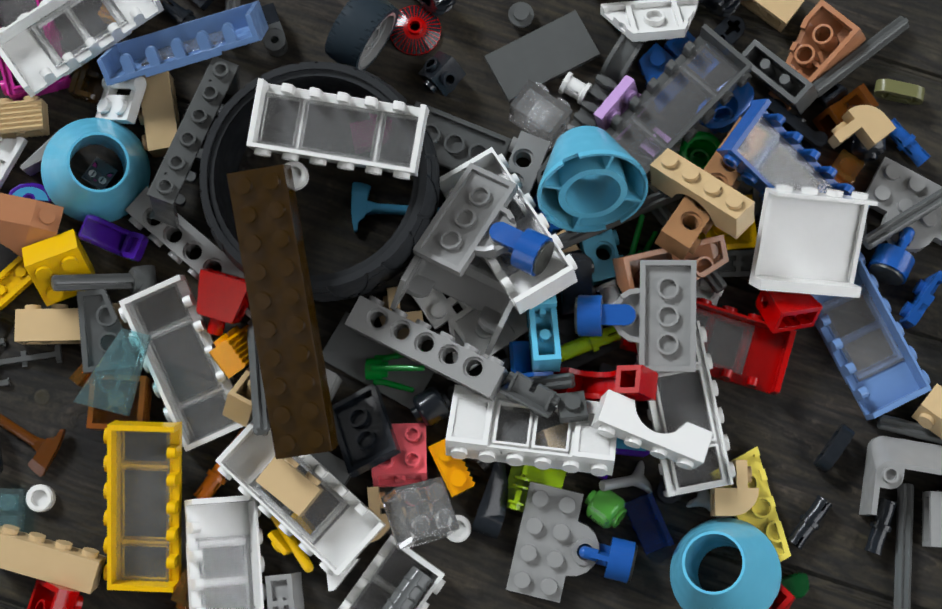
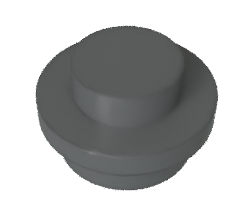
[508,2,534,28]

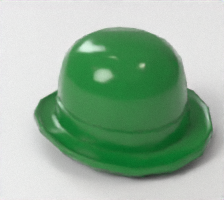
[679,131,721,169]

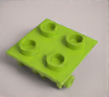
[506,465,566,512]

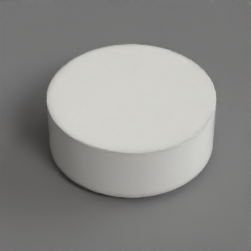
[285,161,309,191]
[26,484,56,512]
[444,515,471,543]

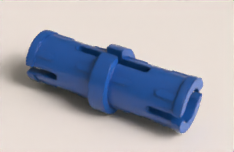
[889,117,930,167]

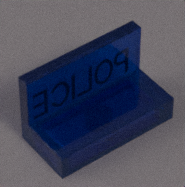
[625,493,674,555]

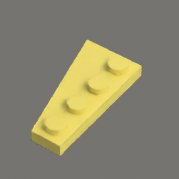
[709,446,791,562]

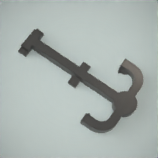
[0,338,63,386]

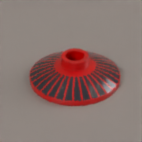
[390,5,441,56]

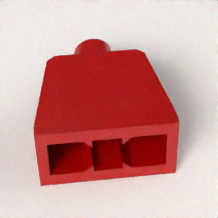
[196,269,249,336]
[756,290,823,333]

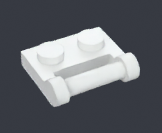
[95,76,147,124]

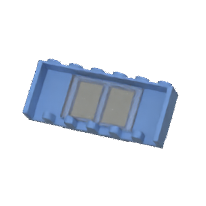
[97,0,269,86]
[810,251,932,420]

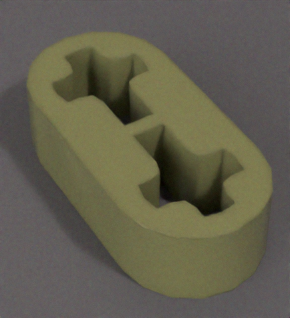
[874,79,925,105]

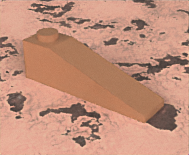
[769,0,866,111]
[0,193,64,258]
[612,235,729,293]

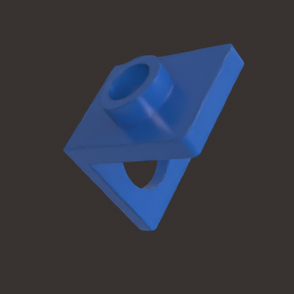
[509,341,554,377]

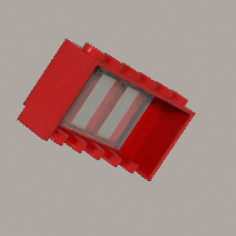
[620,297,797,396]

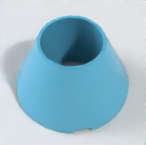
[41,118,151,222]
[537,126,648,232]
[670,518,782,609]

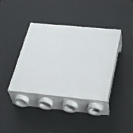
[749,184,878,298]

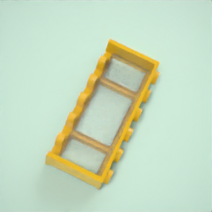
[103,420,182,593]

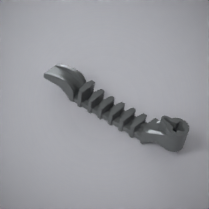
[537,33,643,186]

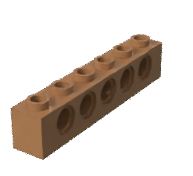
[655,117,767,260]

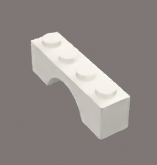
[591,390,713,470]

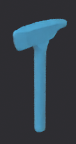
[351,182,440,233]

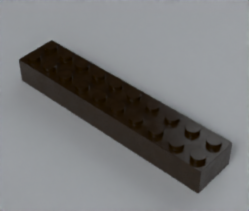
[227,164,338,459]

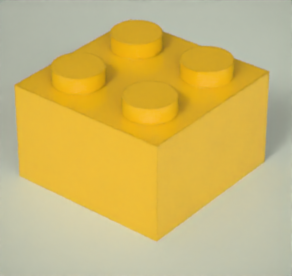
[22,229,95,306]

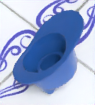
[696,82,755,134]

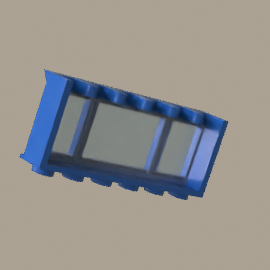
[716,99,870,208]

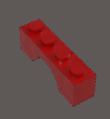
[553,365,658,402]

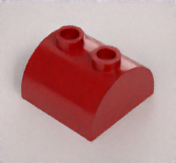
[27,579,83,609]

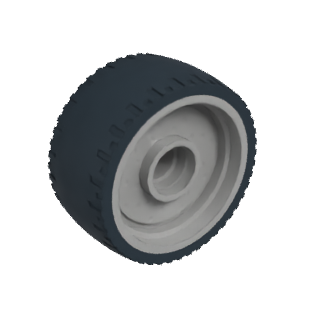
[325,0,399,70]

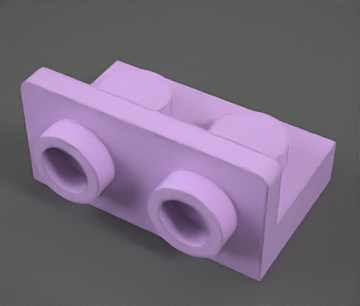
[593,75,648,141]

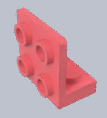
[371,423,428,487]

